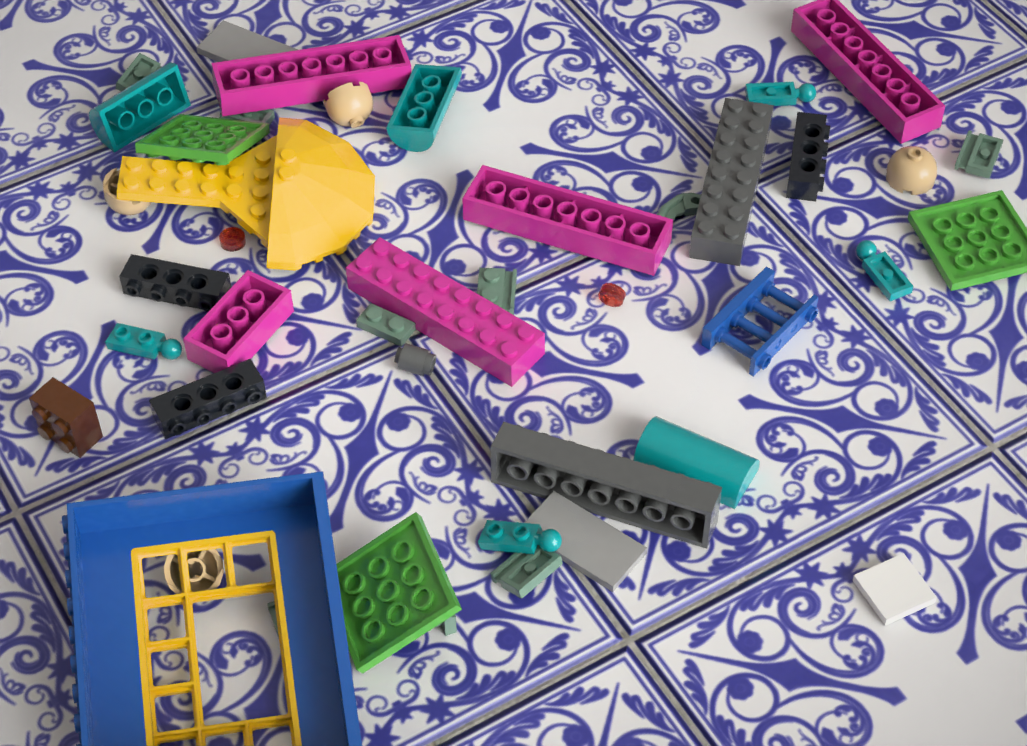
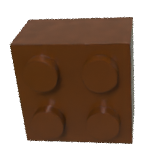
[29,377,103,458]

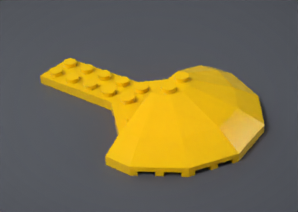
[117,117,375,271]

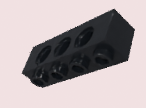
[786,112,830,202]
[119,254,232,312]
[149,358,267,440]

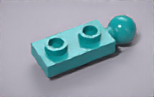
[745,82,817,106]
[856,240,913,301]
[105,323,182,360]
[478,520,562,554]

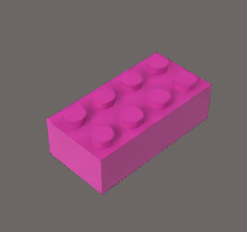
[183,270,294,373]

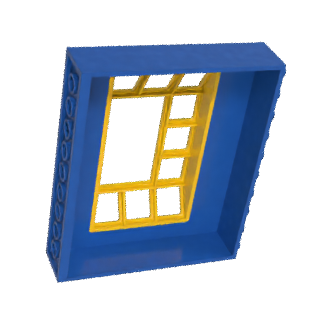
[62,471,362,746]

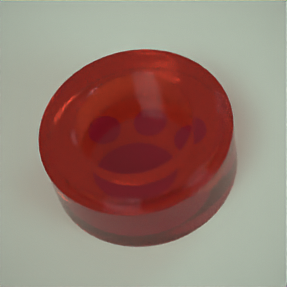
[219,227,246,252]
[598,283,626,307]

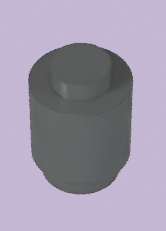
[394,343,436,376]

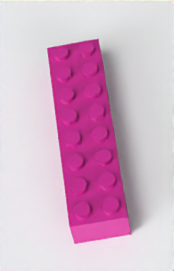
[791,0,945,144]
[211,35,411,117]
[462,165,673,276]
[346,237,545,387]

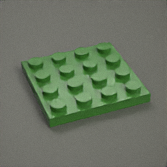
[135,114,270,165]
[907,190,1027,291]
[336,512,462,674]

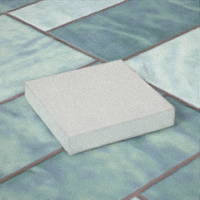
[853,553,937,626]

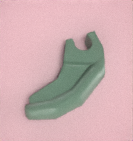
[657,193,701,221]

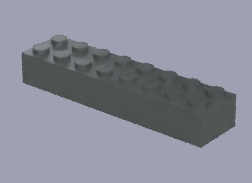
[689,98,774,266]
[491,422,722,549]

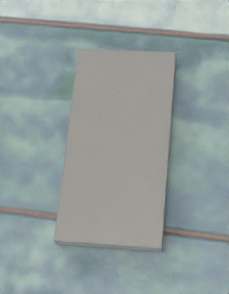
[196,20,298,62]
[524,491,647,592]

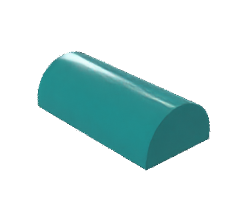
[89,62,191,153]
[386,64,462,152]
[633,416,760,509]

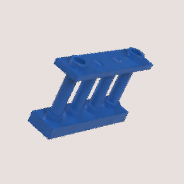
[701,266,819,377]

